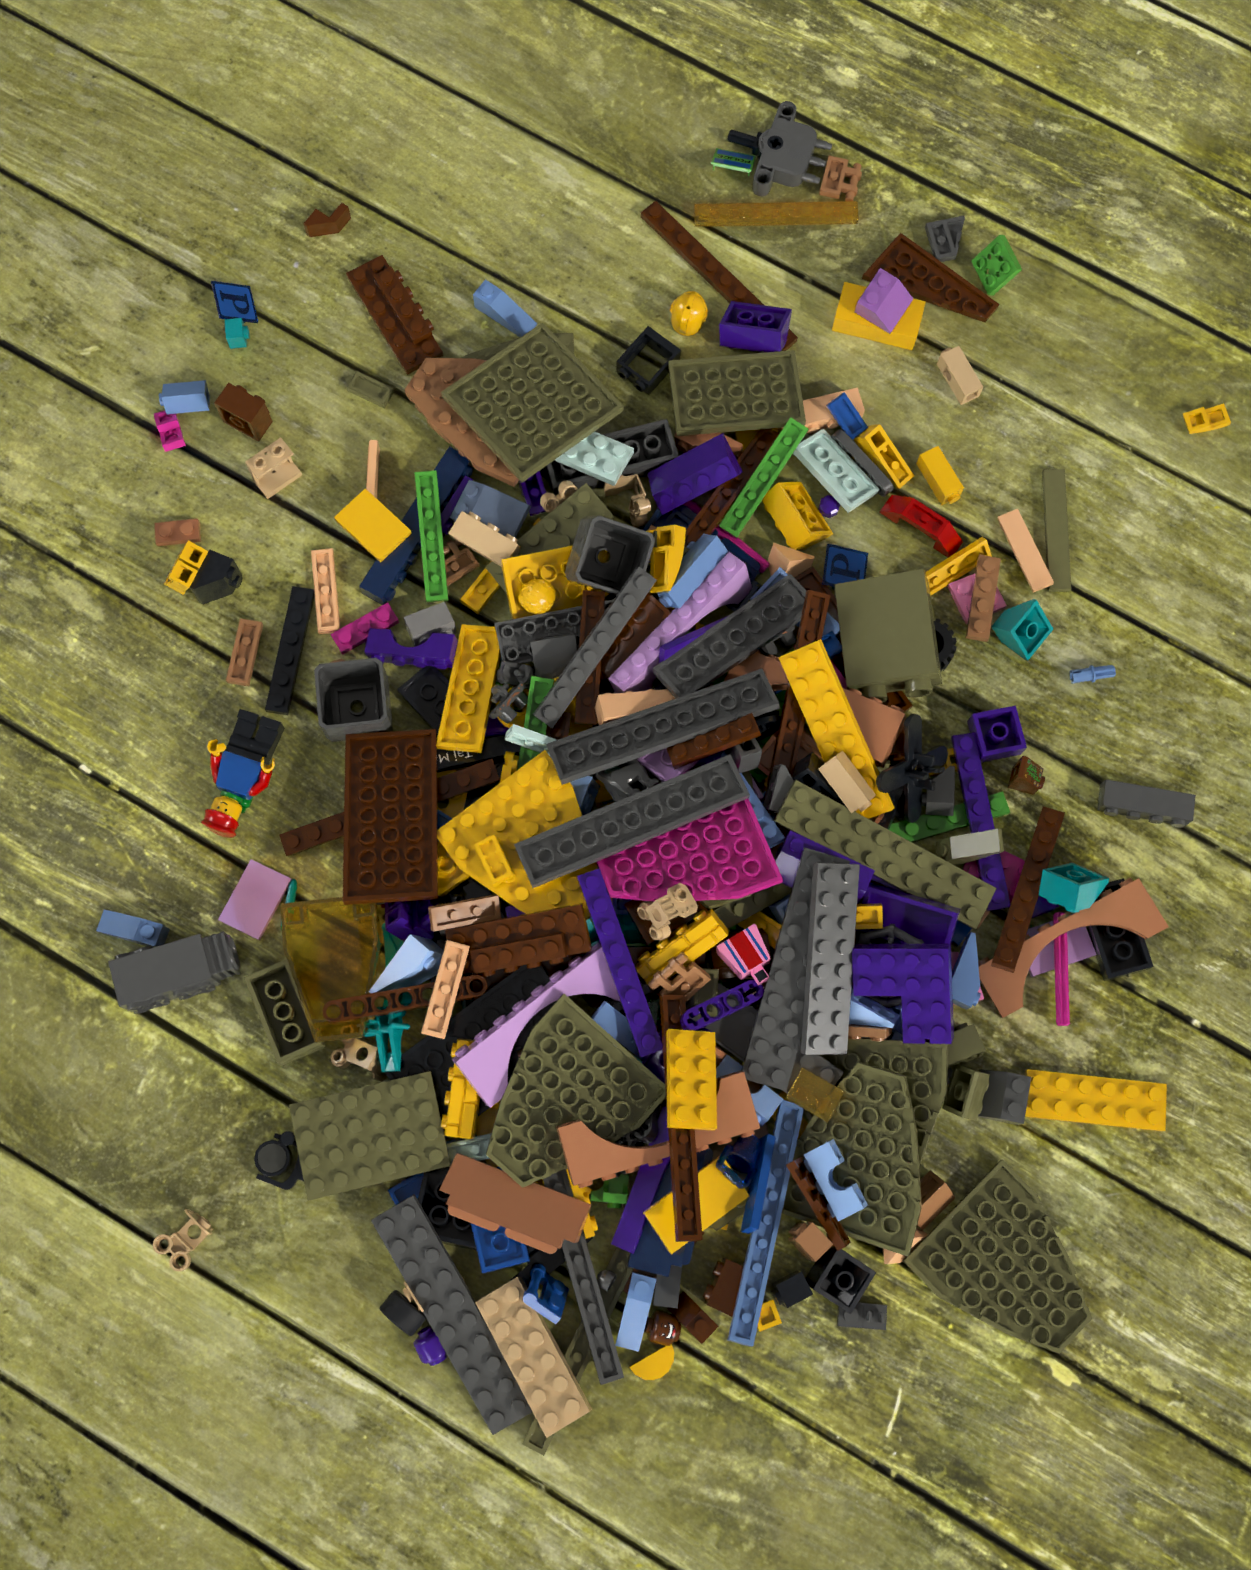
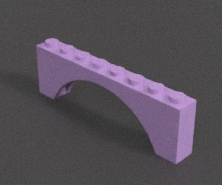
[608,552,752,693]
[452,941,621,1108]

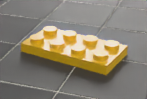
[666,1029,717,1130]

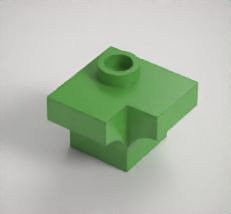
[591,1174,629,1209]

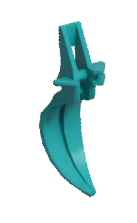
[364,923,421,1073]

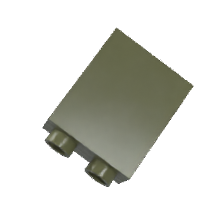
[834,569,942,702]

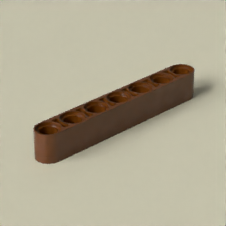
[323,975,487,1024]

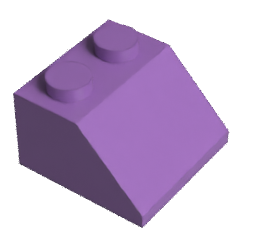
[855,268,913,334]

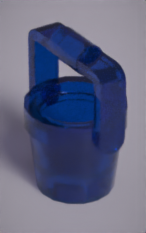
[716,1135,762,1189]

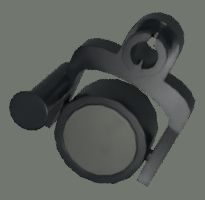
[254,1131,304,1190]

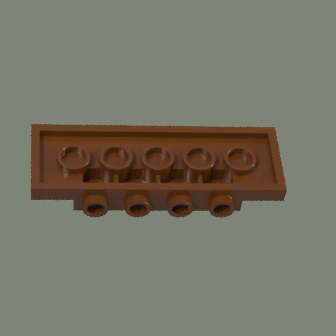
[346,255,443,375]
[445,903,592,977]

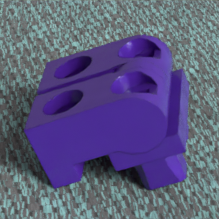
[385,899,439,942]

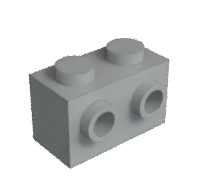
[404,602,457,647]

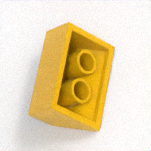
[762,482,833,551]

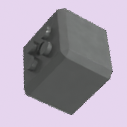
[564,516,655,596]
[314,658,393,742]

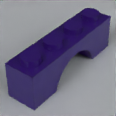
[364,628,458,669]

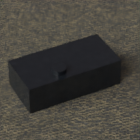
[1086,878,1154,982]

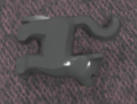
[595,759,659,802]

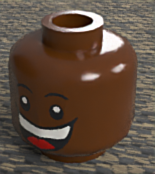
[644,1311,681,1346]

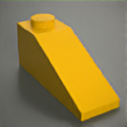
[853,424,914,489]

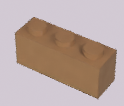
[788,1222,833,1262]

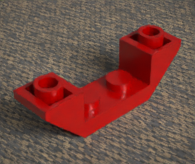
[879,495,963,558]

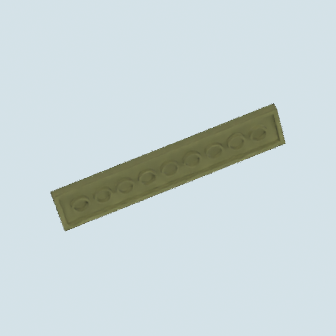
[774,780,996,929]

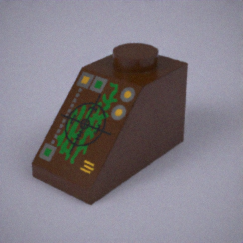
[1007,756,1045,795]

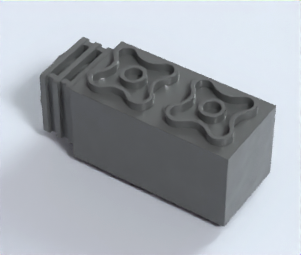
[108,931,241,1014]

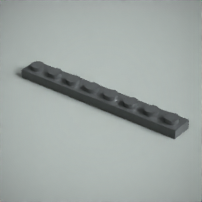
[532,566,657,728]

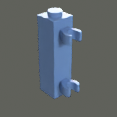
[657,534,728,609]

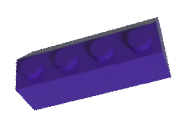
[648,433,743,515]
[774,830,875,904]

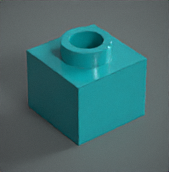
[225,318,250,349]

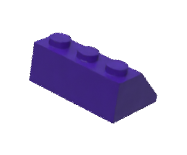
[719,301,792,352]

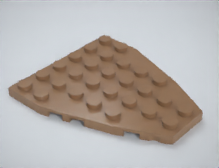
[404,358,519,487]

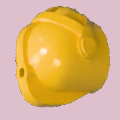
[670,291,708,336]

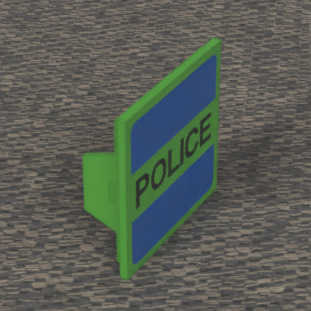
[711,148,756,177]

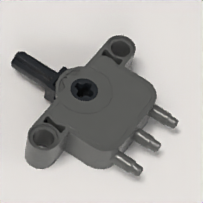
[727,101,832,197]

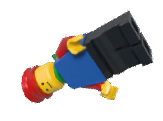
[200,709,285,838]

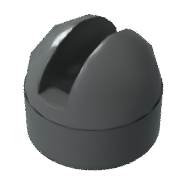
[596,1270,617,1292]

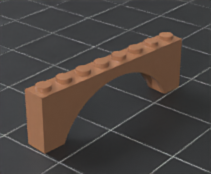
[724,650,906,768]
[978,877,1169,1018]
[556,1071,760,1188]

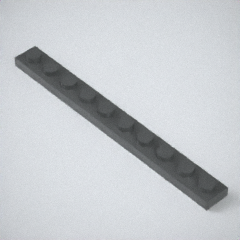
[543,1169,624,1385]

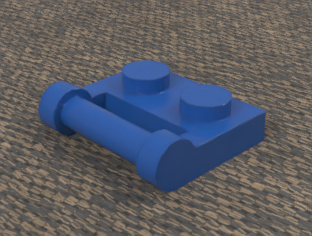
[523,1264,569,1325]

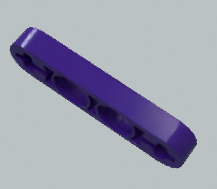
[680,980,764,1031]

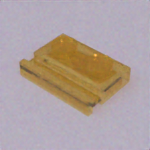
[786,1068,845,1122]

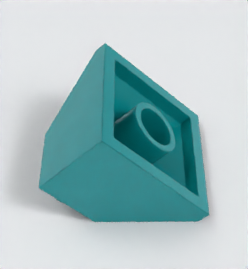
[991,599,1053,661]

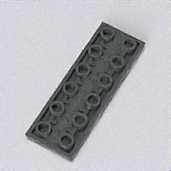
[494,599,614,664]

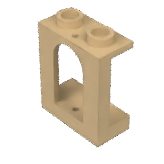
[245,437,302,499]

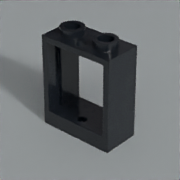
[616,326,681,395]

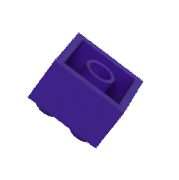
[967,705,1027,763]

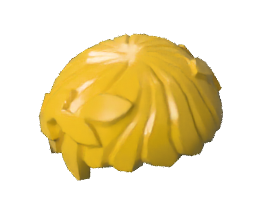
[518,579,556,614]

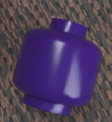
[413,1326,447,1366]

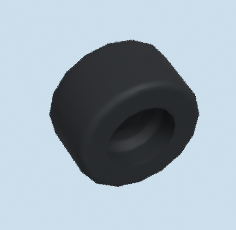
[379,1290,427,1336]

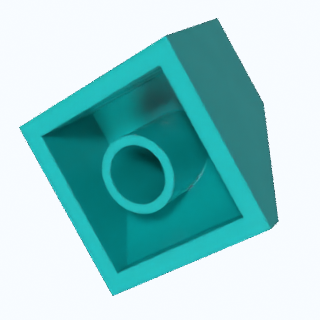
[1038,863,1109,913]

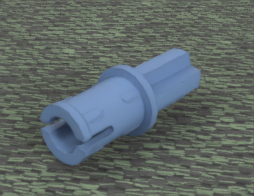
[1070,665,1116,684]

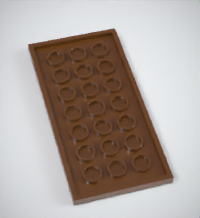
[343,729,438,905]

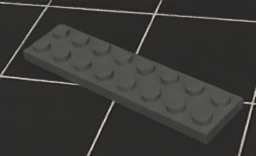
[652,574,806,698]
[801,862,860,1055]

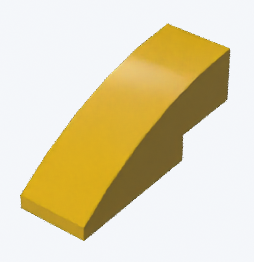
[650,525,686,593]

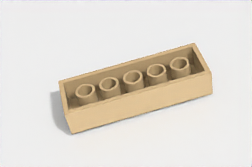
[475,1277,592,1438]

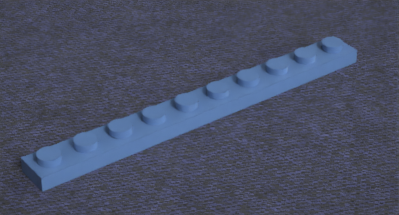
[728,1100,804,1347]

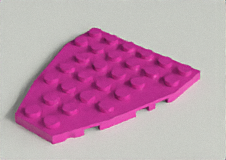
[597,798,783,901]

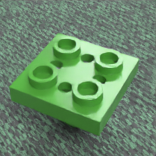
[971,235,1022,296]

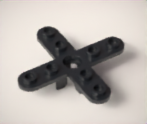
[876,714,948,823]

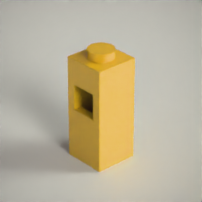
[916,446,964,506]

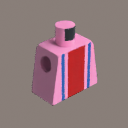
[716,924,770,985]

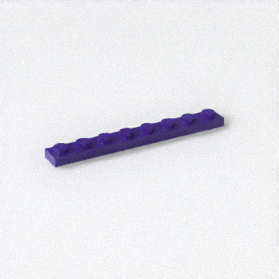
[951,732,1011,911]
[577,868,663,1057]

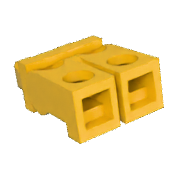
[164,540,208,595]

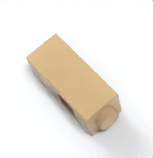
[937,346,983,405]
[818,751,876,814]

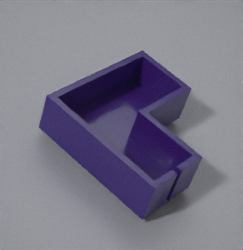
[855,882,961,944]
[852,944,954,1044]

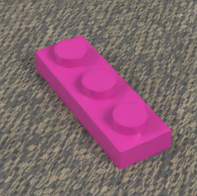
[330,602,400,655]

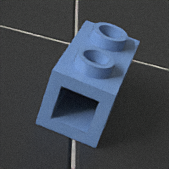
[159,380,210,414]

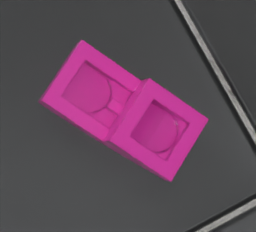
[154,410,186,452]

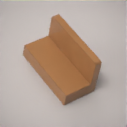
[917,1170,955,1230]

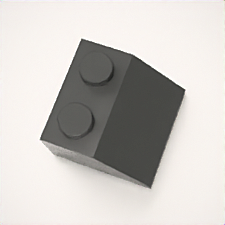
[978,1069,1031,1125]

